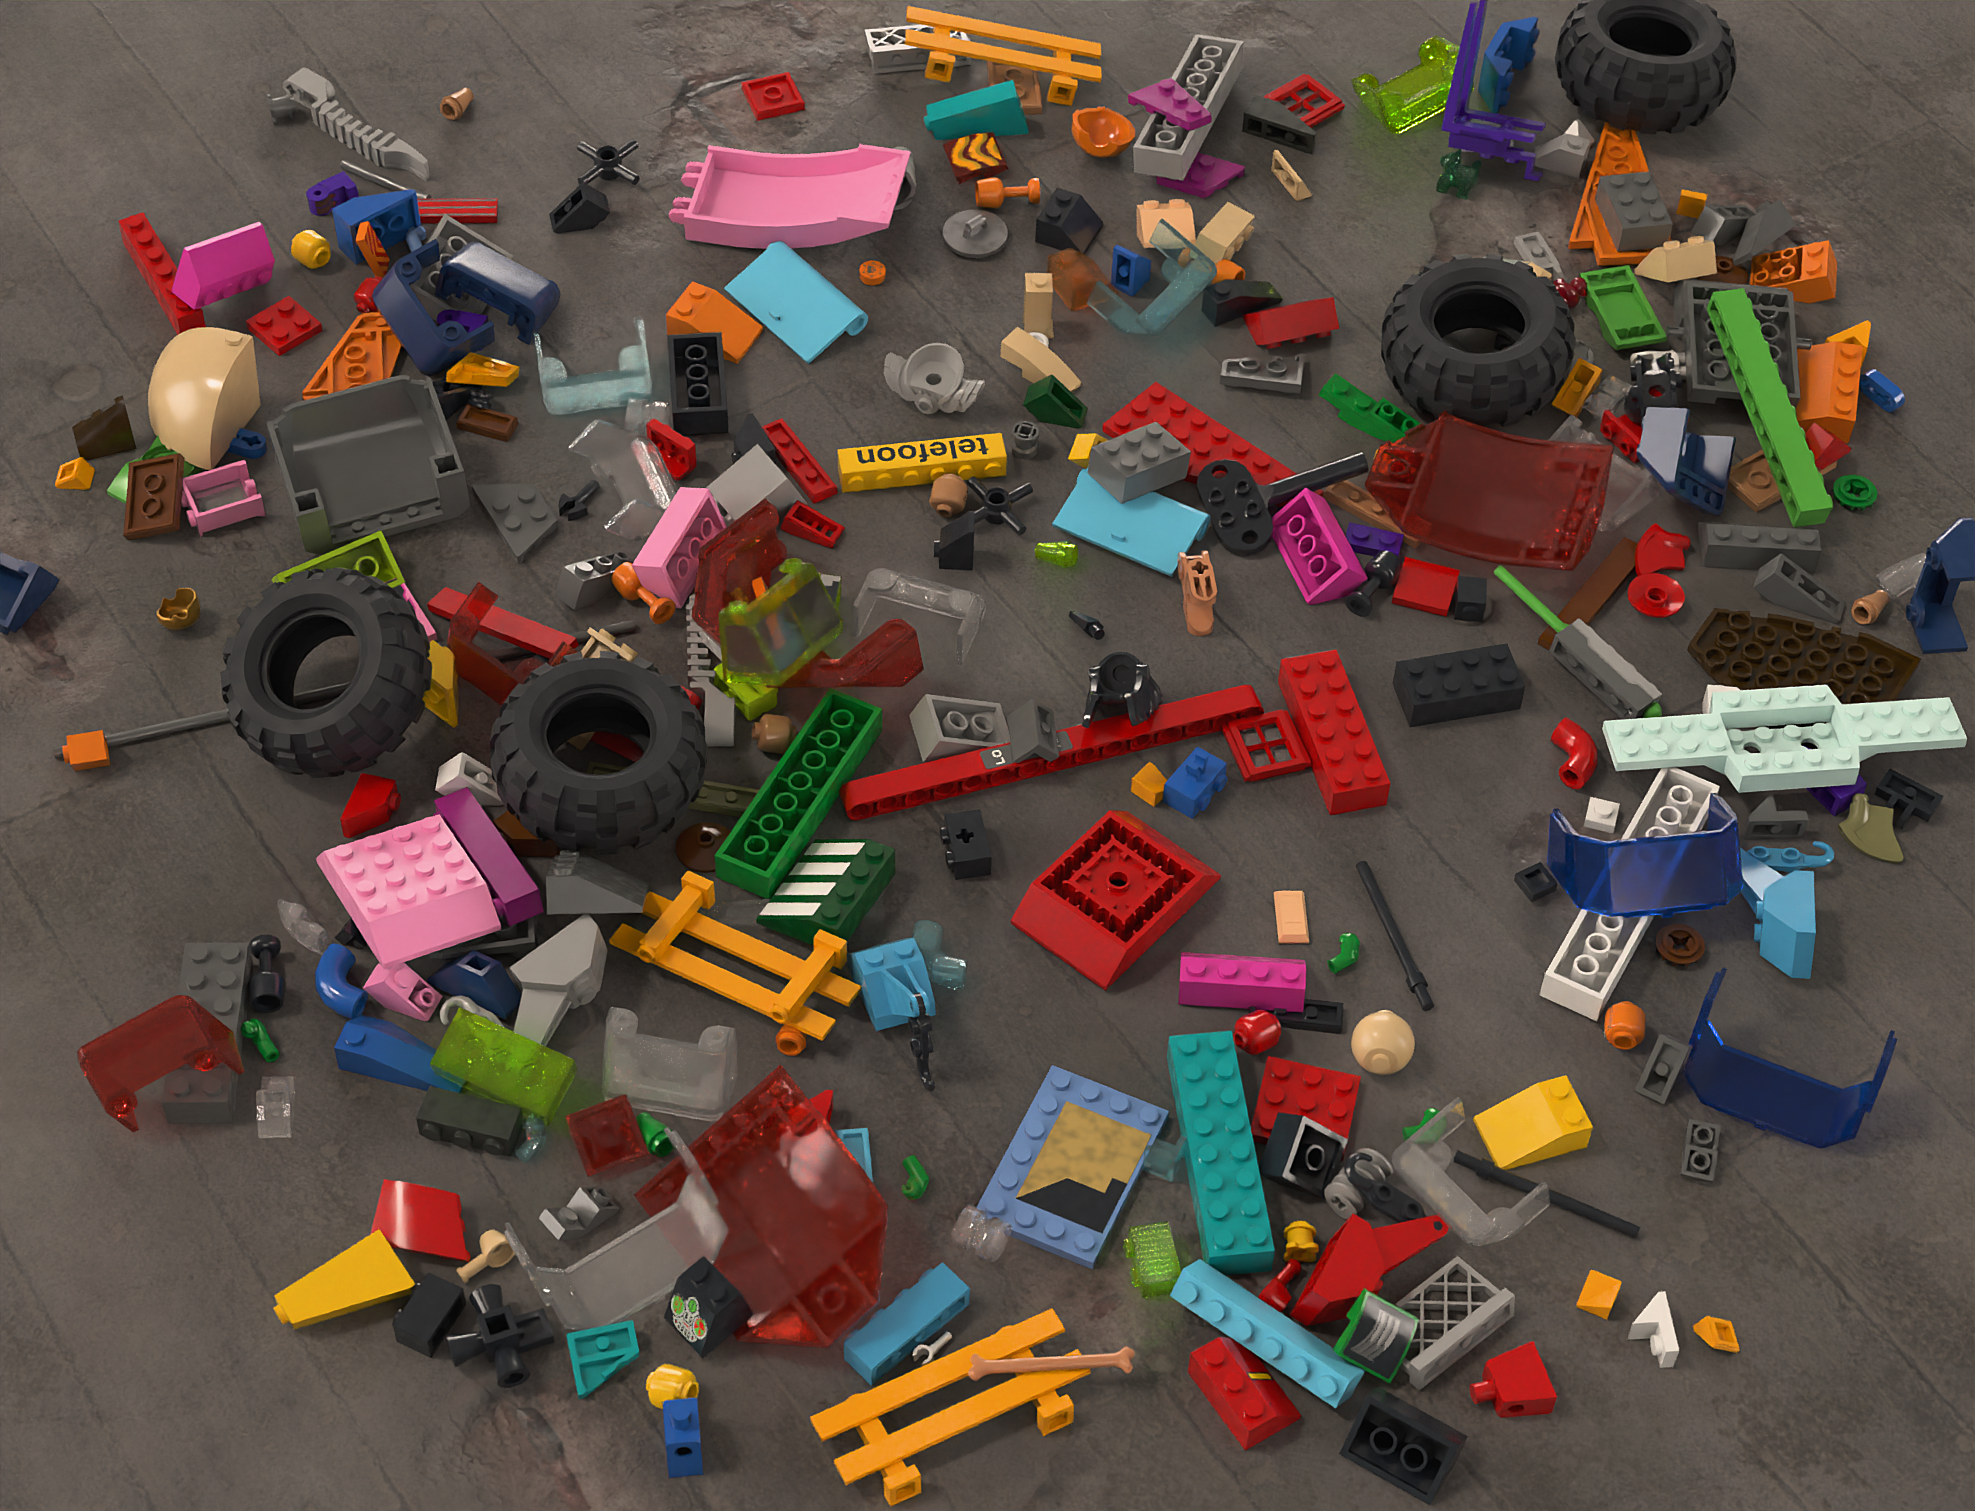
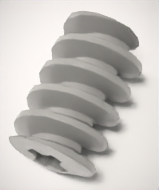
[1324,1148,1393,1219]

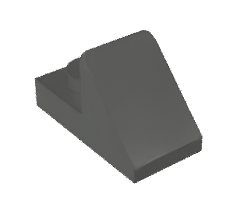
[1743,794,1809,840]
[1635,1032,1691,1104]

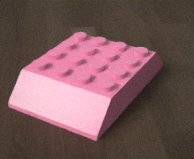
[316,815,501,969]

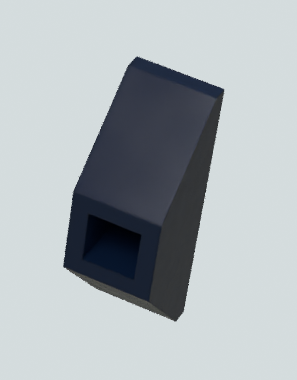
[427,950,522,1019]

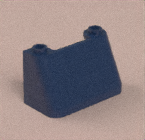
[434,242,560,345]
[0,552,60,636]

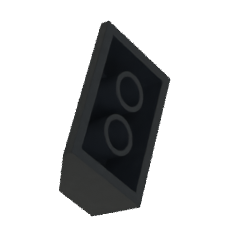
[1339,1386,1468,1505]

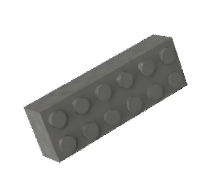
[162,943,254,1123]

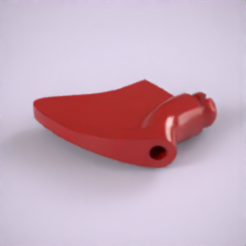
[1635,523,1691,576]

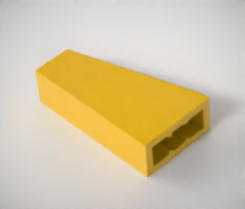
[273,1229,415,1330]

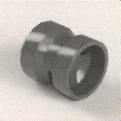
[1011,421,1039,459]

